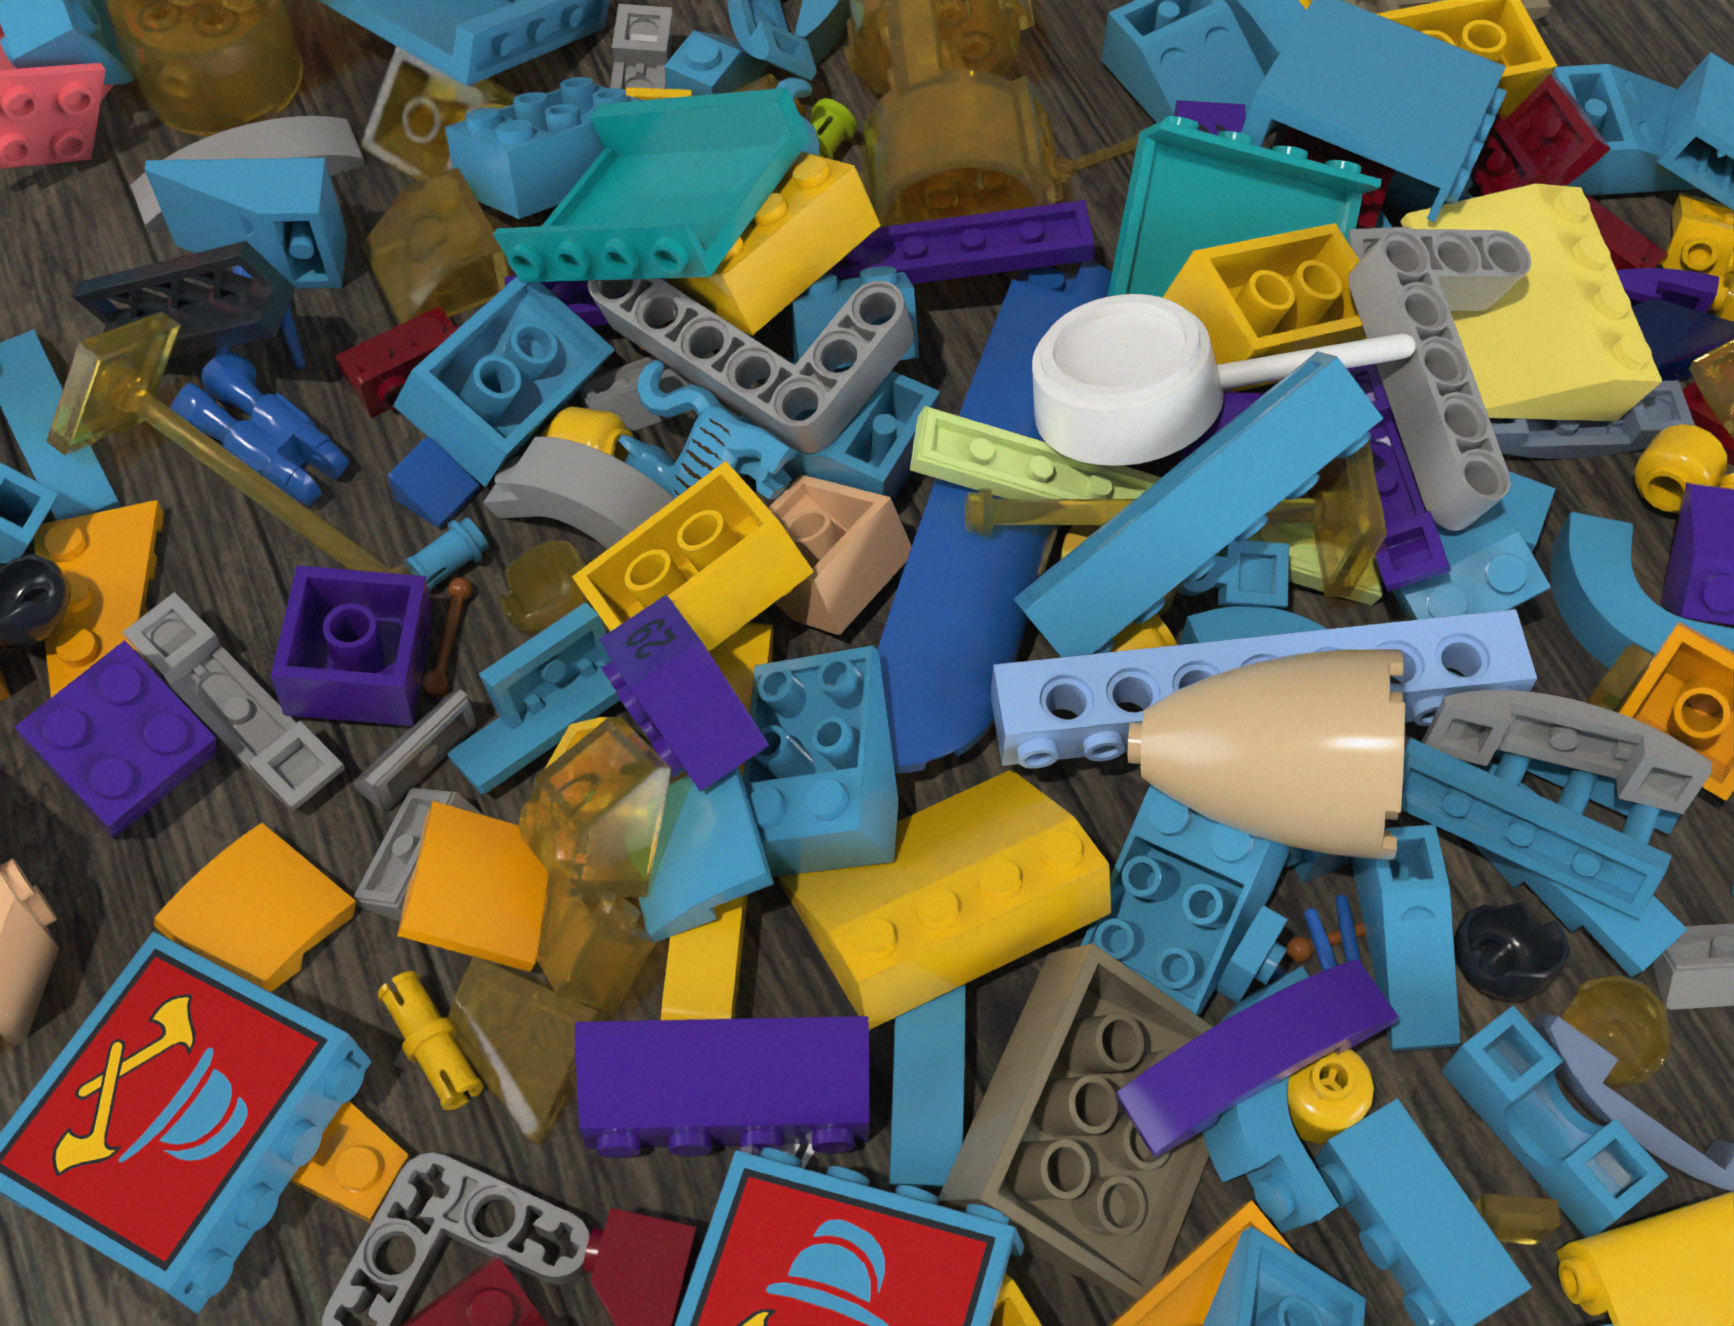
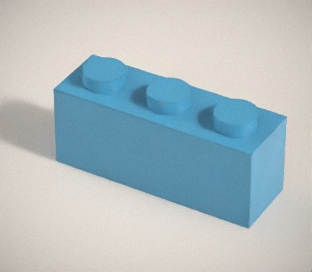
[1314,1098,1532,1326]

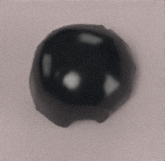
[0,554,71,648]
[1453,903,1570,1001]

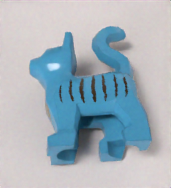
[619,360,798,500]

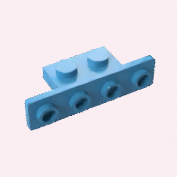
[448,602,620,794]

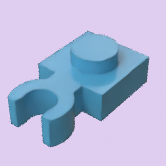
[1176,539,1289,610]
[1214,905,1288,1004]

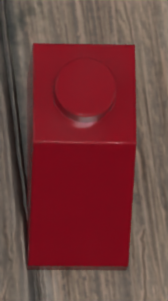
[583,1208,700,1326]

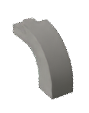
[483,437,675,550]

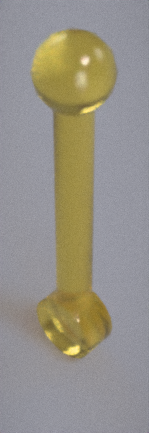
[1051,128,1146,182]

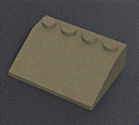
[938,944,1213,1303]

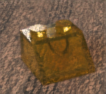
[360,46,518,197]
[361,168,509,324]
[519,717,671,898]

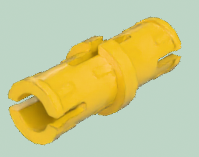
[378,971,484,1111]

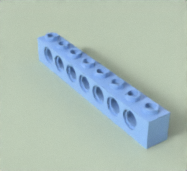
[991,609,1537,768]

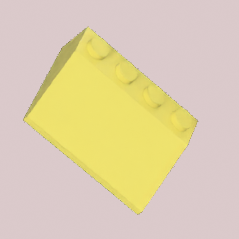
[1401,184,1663,421]

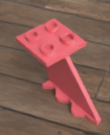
[0,8,153,169]

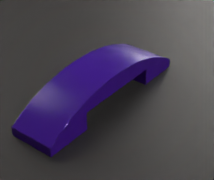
[1342,364,1451,592]
[1116,959,1399,1158]

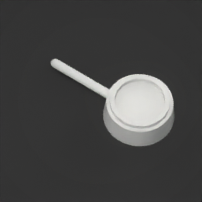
[1032,294,1416,466]

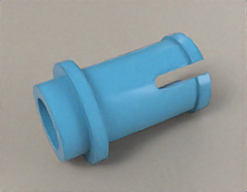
[405,518,489,592]

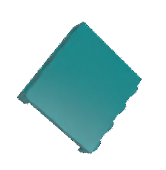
[493,88,811,282]
[1107,116,1382,385]

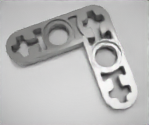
[322,1152,590,1326]

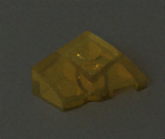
[448,956,600,1147]

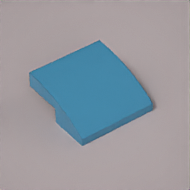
[619,766,774,943]

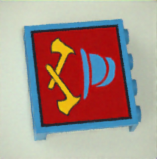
[0,931,372,1314]
[675,1148,1024,1326]

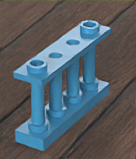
[1401,670,1681,919]

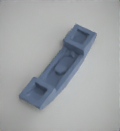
[1489,381,1695,459]
[1531,1013,1734,1192]

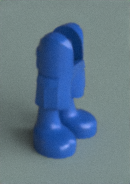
[164,352,350,507]

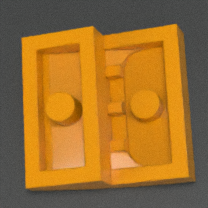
[397,801,562,972]
[154,822,356,993]

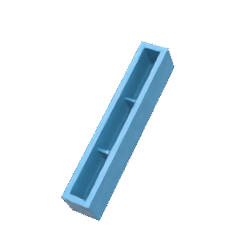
[1013,351,1383,657]

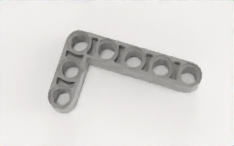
[1348,229,1532,531]
[588,278,915,453]

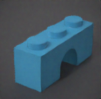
[1440,1005,1669,1237]

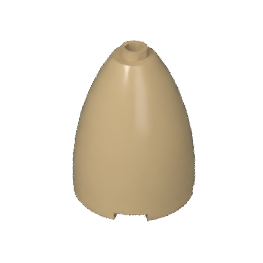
[1128,649,1405,860]

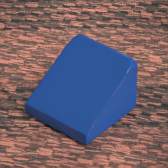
[388,437,480,531]

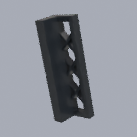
[71,241,296,372]

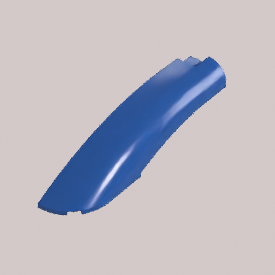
[877,261,1112,774]

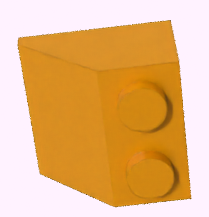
[1617,621,1734,801]

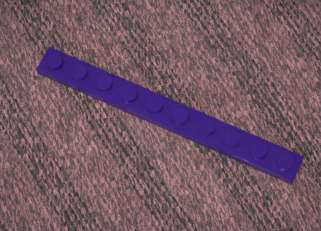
[505,200,1094,327]

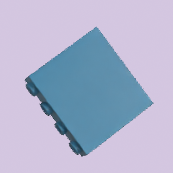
[318,0,610,86]
[1241,0,1507,222]

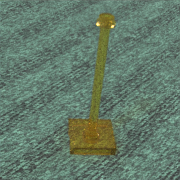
[46,312,411,575]
[964,440,1387,597]

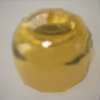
[498,541,591,636]
[1561,974,1672,1089]

